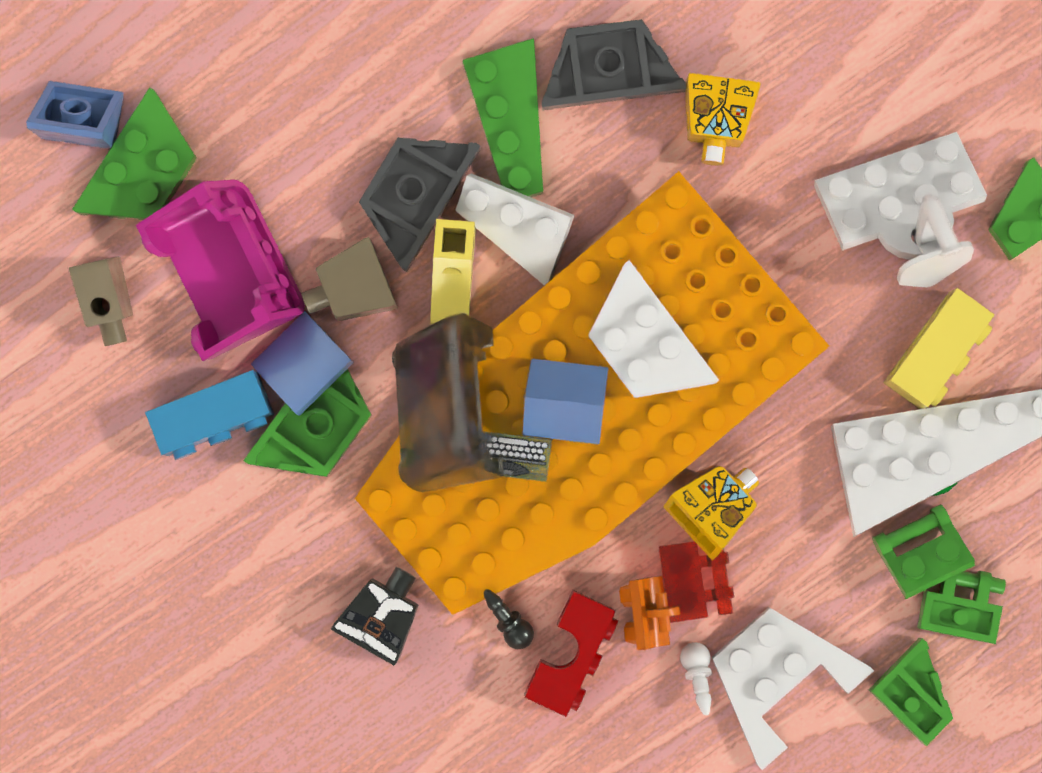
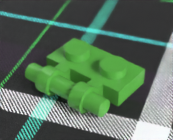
[917,570,1006,644]

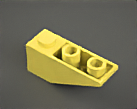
[429,219,476,341]

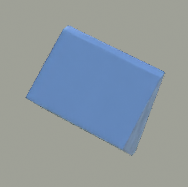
[26,81,123,149]
[523,359,608,444]

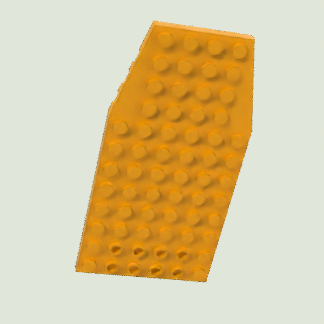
[354,171,830,615]

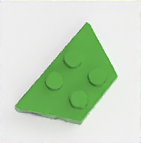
[72,87,197,220]
[243,369,372,477]

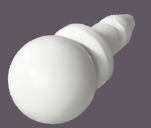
[680,642,712,716]

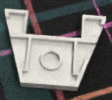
[712,607,874,770]

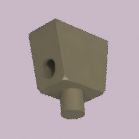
[302,237,398,321]
[69,256,133,346]

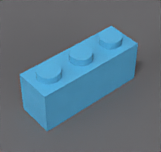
[145,370,275,460]

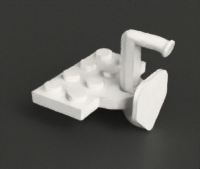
[814,132,987,288]

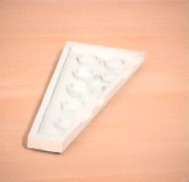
[831,389,1042,537]

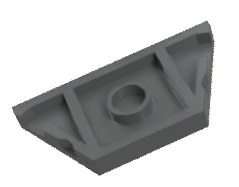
[542,19,687,110]
[359,138,481,272]

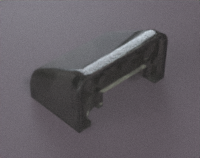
[392,313,504,493]

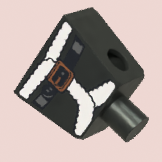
[331,567,419,666]

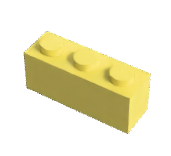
[883,288,995,409]

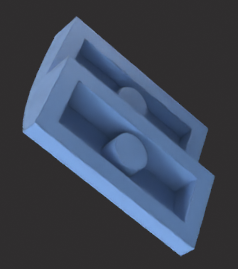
[251,311,354,416]

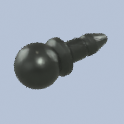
[484,589,534,649]

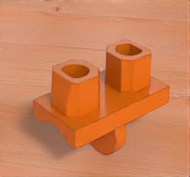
[619,576,680,650]

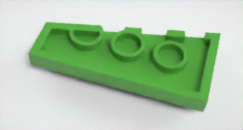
[462,38,543,197]

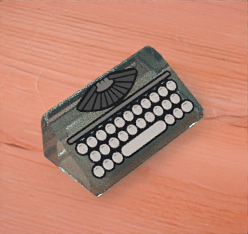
[469,430,552,481]

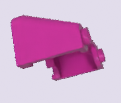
[136,179,305,361]

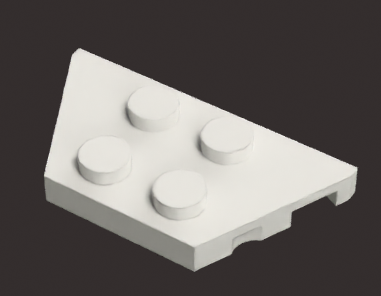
[588,260,719,398]

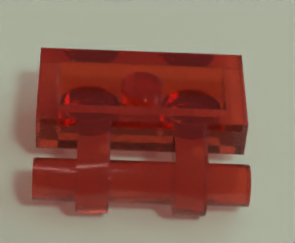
[658,541,735,623]

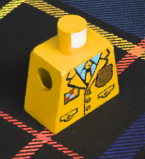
[685,73,761,166]
[663,466,759,561]

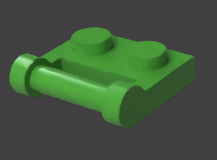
[872,504,975,599]

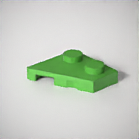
[988,157,1042,260]
[869,638,953,746]

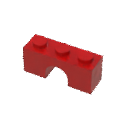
[524,590,619,717]

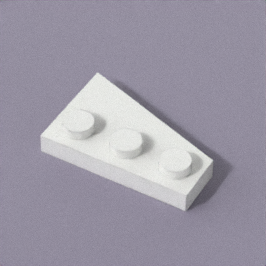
[455,173,575,286]

